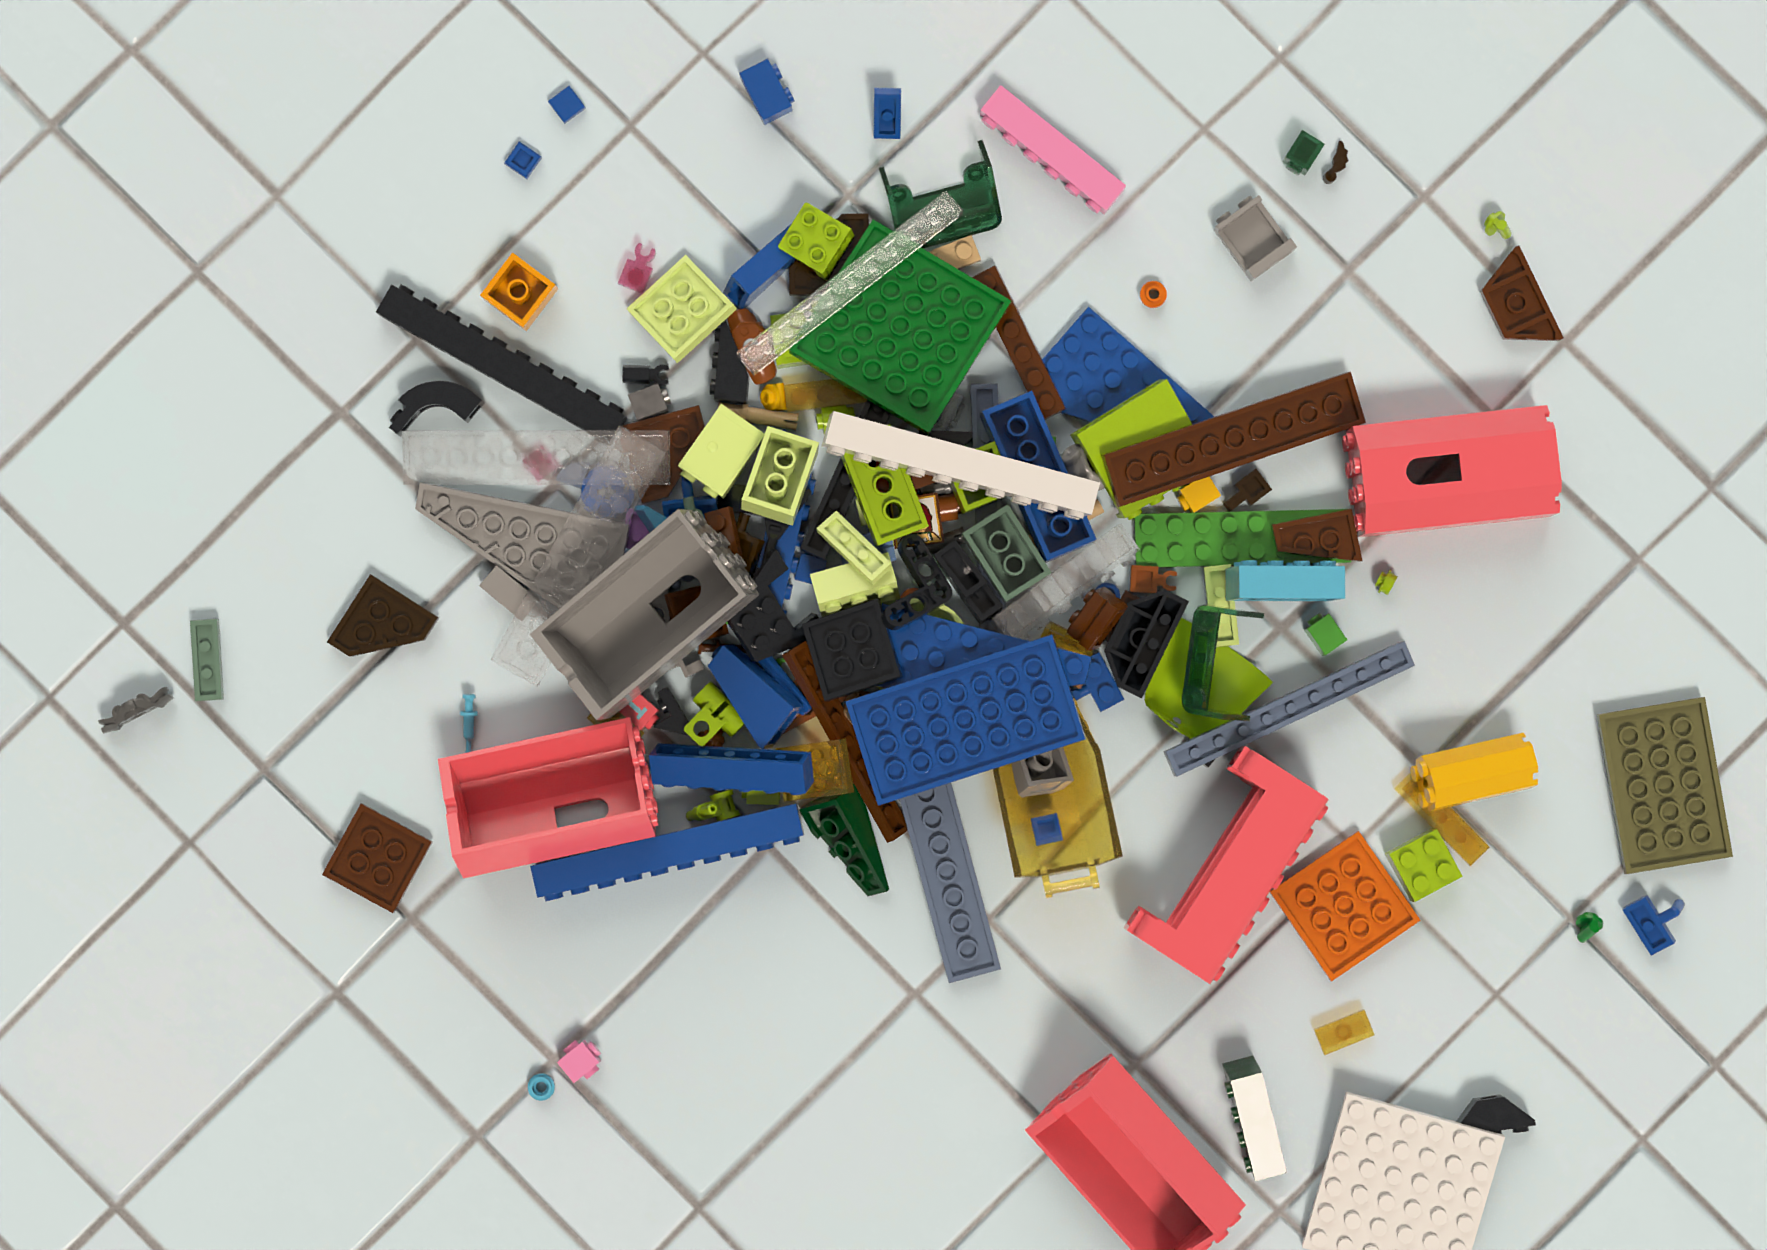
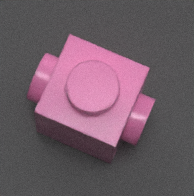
[557,1040,601,1083]

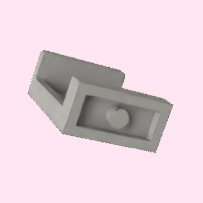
[1214,195,1297,281]

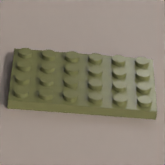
[1597,697,1733,874]

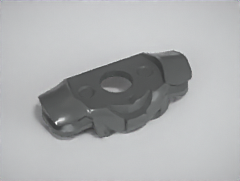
[98,687,174,734]

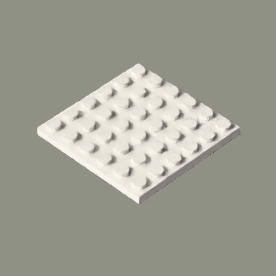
[1302,1092,1505,1250]

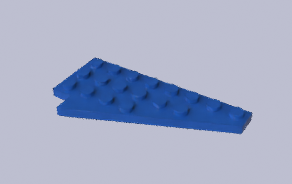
[1043,307,1215,424]
[877,603,1092,688]

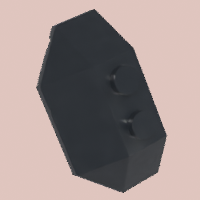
[1104,589,1189,699]

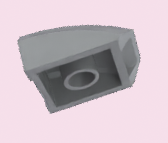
[1012,747,1074,798]

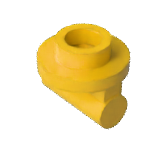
[760,383,787,411]

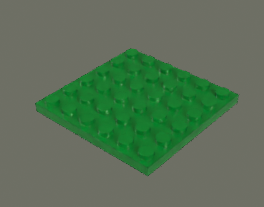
[789,220,1011,435]

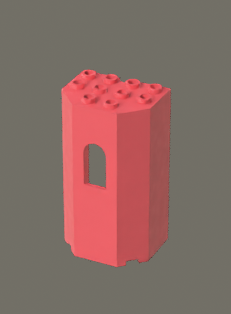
[1342,405,1562,538]
[438,717,659,879]
[1025,1053,1246,1250]

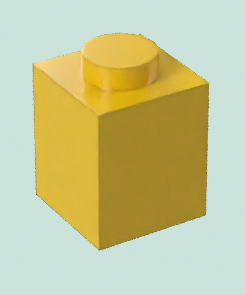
[1177,476,1221,513]

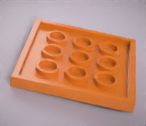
[1269,831,1421,981]

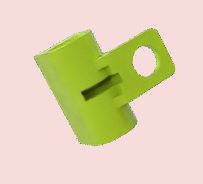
[684,681,745,746]

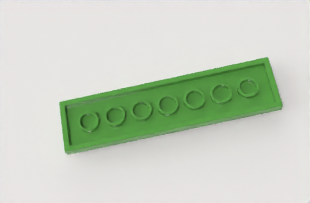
[1134,509,1351,568]

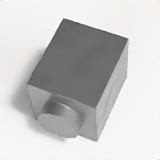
[628,384,671,421]

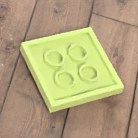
[627,255,737,363]

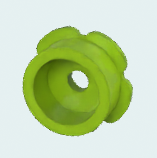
[1375,569,1398,595]

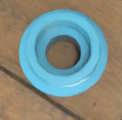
[528,1073,555,1101]

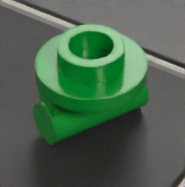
[1576,912,1603,943]

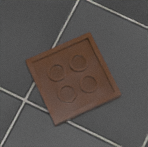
[322,803,433,913]

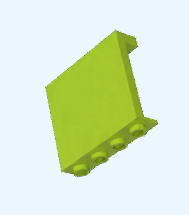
[1070,379,1192,520]

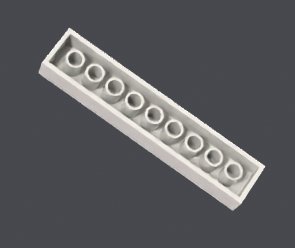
[822,411,1100,520]

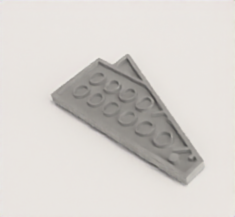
[415,482,631,609]

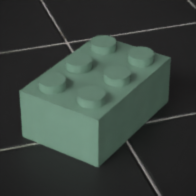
[961,504,1052,603]

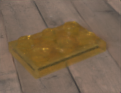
[776,738,854,802]

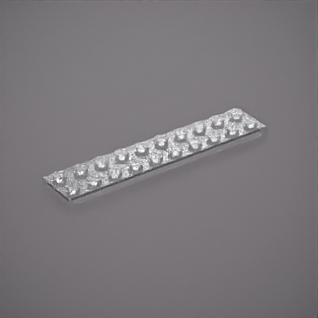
[490,425,667,687]
[402,430,670,485]

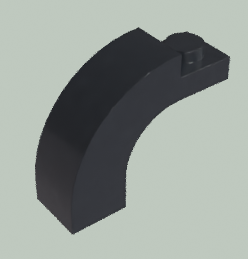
[389,381,485,437]

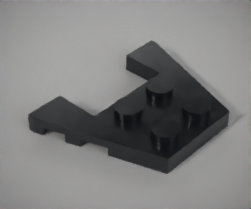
[727,548,819,662]

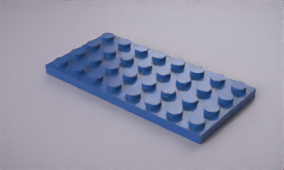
[846,635,1086,806]

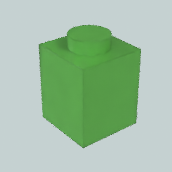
[1304,613,1347,656]

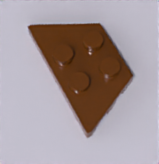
[1480,245,1564,341]

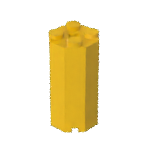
[1410,733,1538,811]

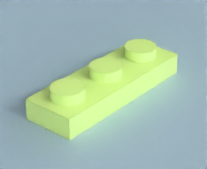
[817,511,893,585]
[1203,564,1239,648]

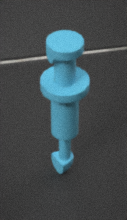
[460,694,478,753]

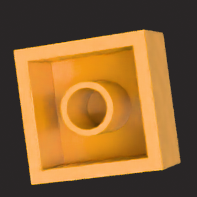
[480,252,558,331]

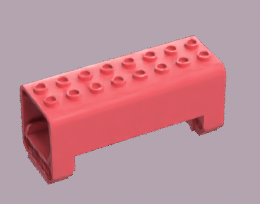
[1123,746,1329,984]

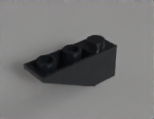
[710,320,750,404]

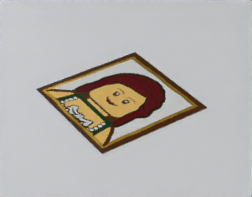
[888,493,944,549]

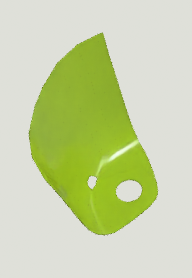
[1144,617,1273,739]

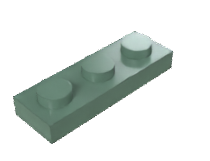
[190,619,224,701]

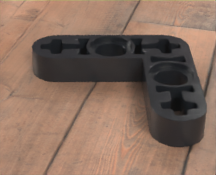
[881,534,952,630]

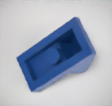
[874,88,901,139]

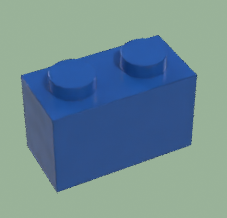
[739,59,795,125]

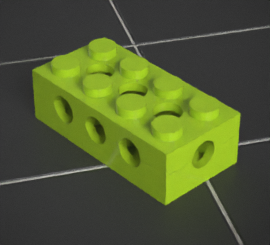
[841,424,929,546]

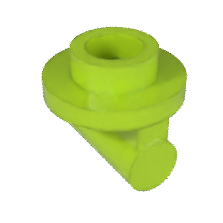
[1484,211,1512,239]

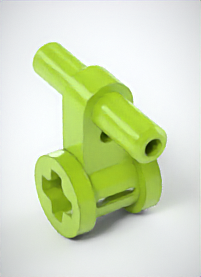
[686,789,740,822]

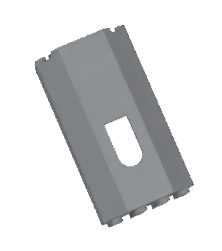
[530,509,759,720]

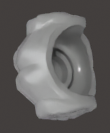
[1061,444,1105,491]

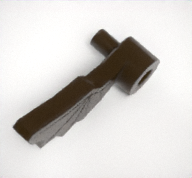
[1323,141,1349,184]

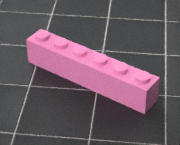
[980,85,1126,215]

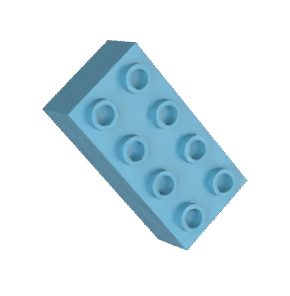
[1225,560,1345,601]

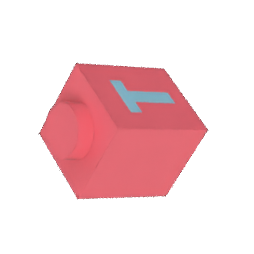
[619,694,660,731]

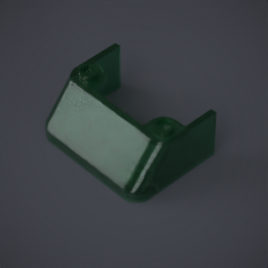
[879,140,1002,249]
[1181,604,1264,721]

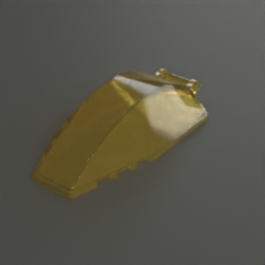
[993,697,1123,898]

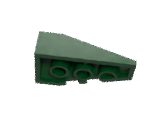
[799,784,889,896]

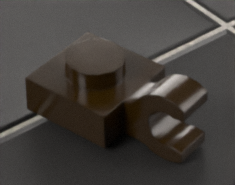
[1223,469,1272,512]

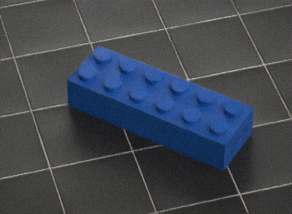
[980,391,1097,563]

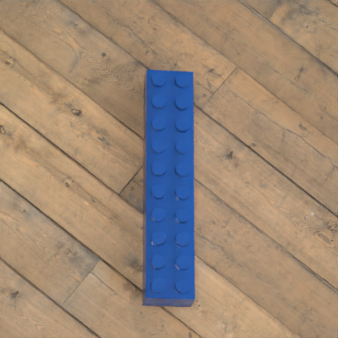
[530,803,805,902]

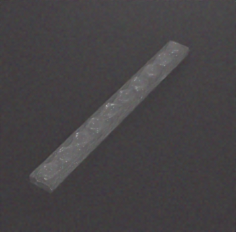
[736,191,963,375]

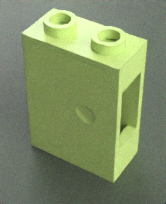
[678,404,764,499]

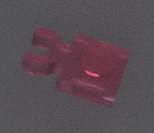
[618,243,656,294]

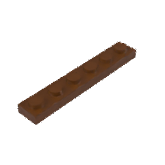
[972,265,1067,420]

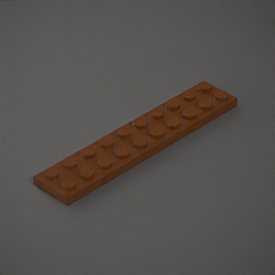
[1101,372,1366,507]

